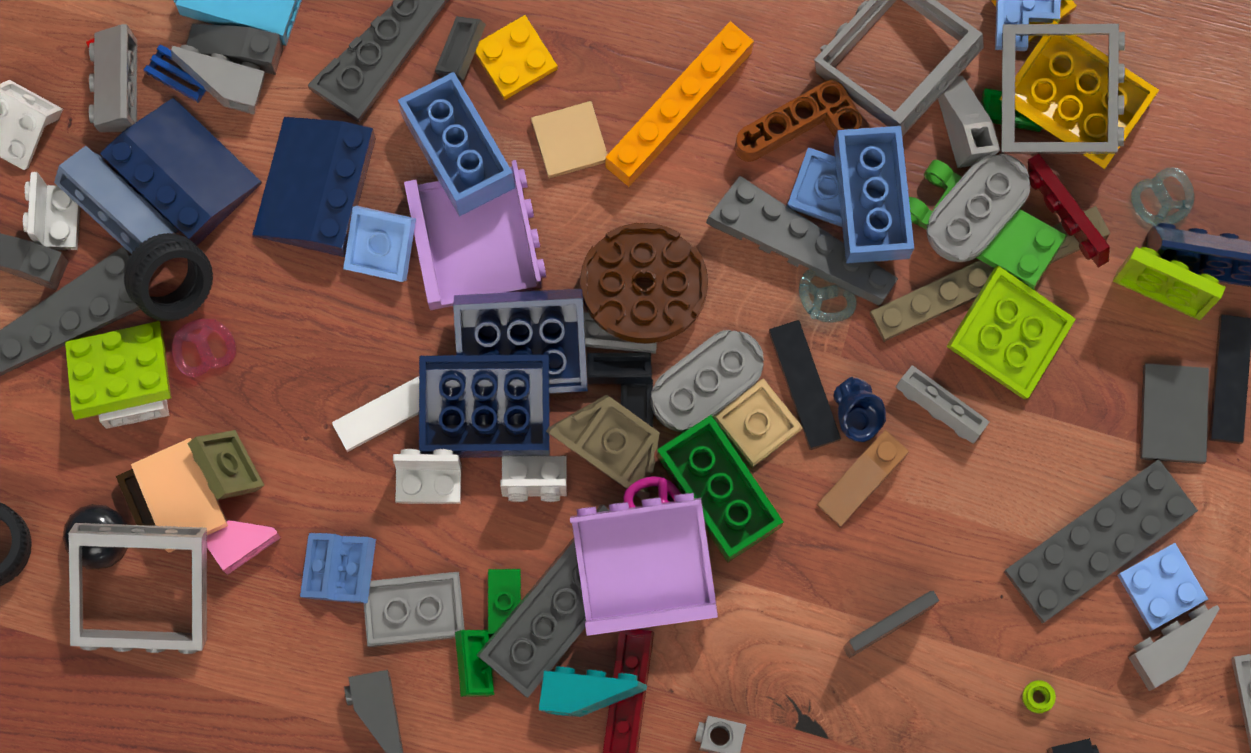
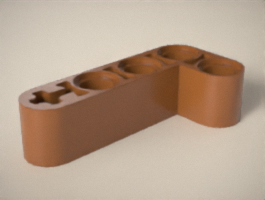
[735,80,862,162]

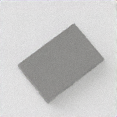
[364,572,465,647]

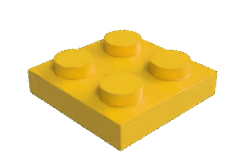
[475,15,558,100]

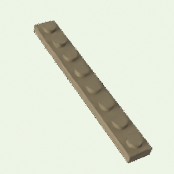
[870,206,1111,342]

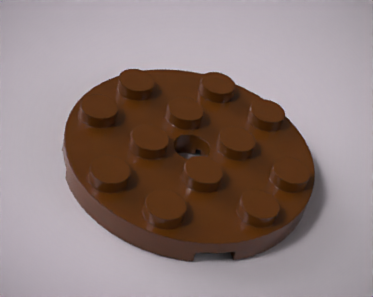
[580,223,708,344]

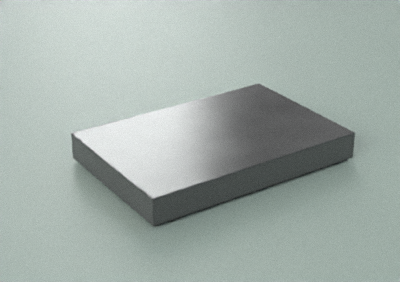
[1140,363,1209,464]
[844,591,940,659]

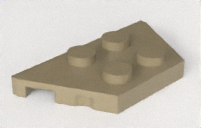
[546,395,660,500]

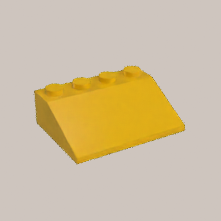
[1000,20,1159,169]

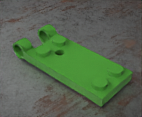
[909,160,1067,290]

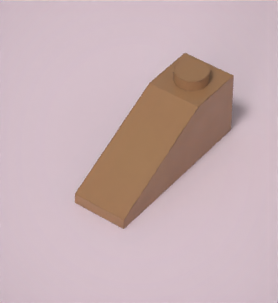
[817,430,909,527]

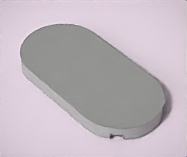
[927,154,1030,262]
[650,330,764,432]

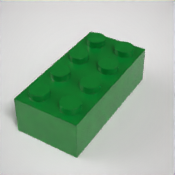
[656,415,784,563]

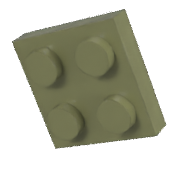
[187,430,265,500]

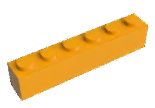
[605,21,754,187]

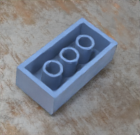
[398,72,515,217]
[834,126,914,263]

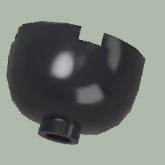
[63,504,128,569]

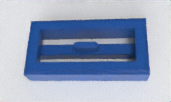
[144,44,206,103]

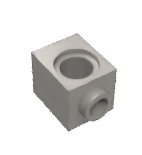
[695,716,746,753]

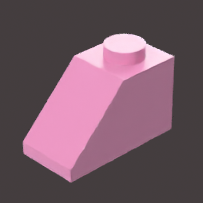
[207,520,281,575]

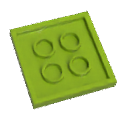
[1113,247,1226,320]
[946,266,1076,399]
[65,321,171,420]

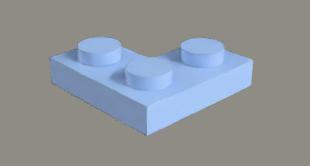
[995,0,1061,51]

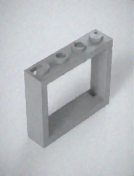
[814,0,984,137]
[1001,24,1125,154]
[69,523,207,654]

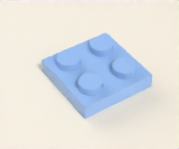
[343,206,416,282]
[1117,543,1208,631]

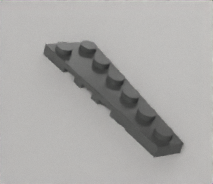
[308,0,449,123]
[706,176,898,306]
[0,247,141,376]

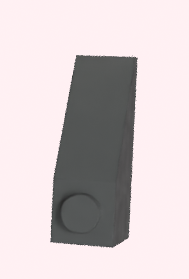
[186,24,283,75]
[0,233,69,290]
[344,670,404,753]

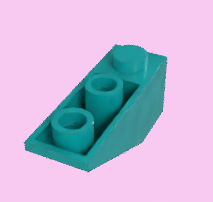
[539,666,647,717]

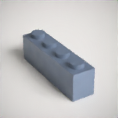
[54,146,177,254]

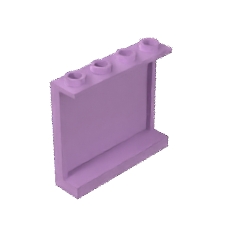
[404,160,546,310]
[570,493,718,636]

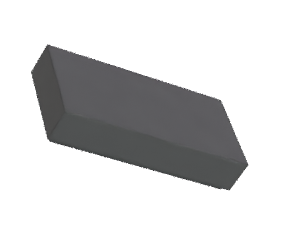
[434,16,486,80]

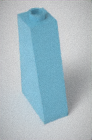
[173,0,302,46]

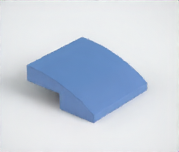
[300,533,376,603]

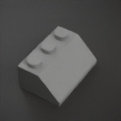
[89,24,137,132]

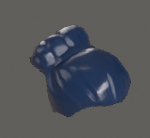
[833,377,886,442]

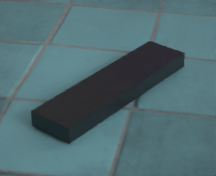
[1209,315,1251,444]
[768,320,841,450]

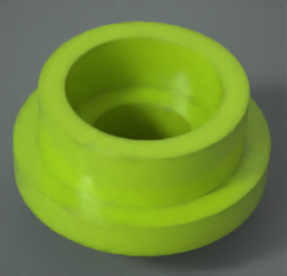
[1022,680,1056,714]

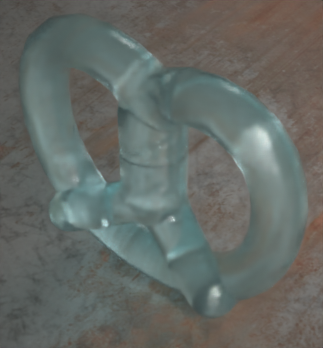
[1131,167,1195,226]
[799,269,857,323]

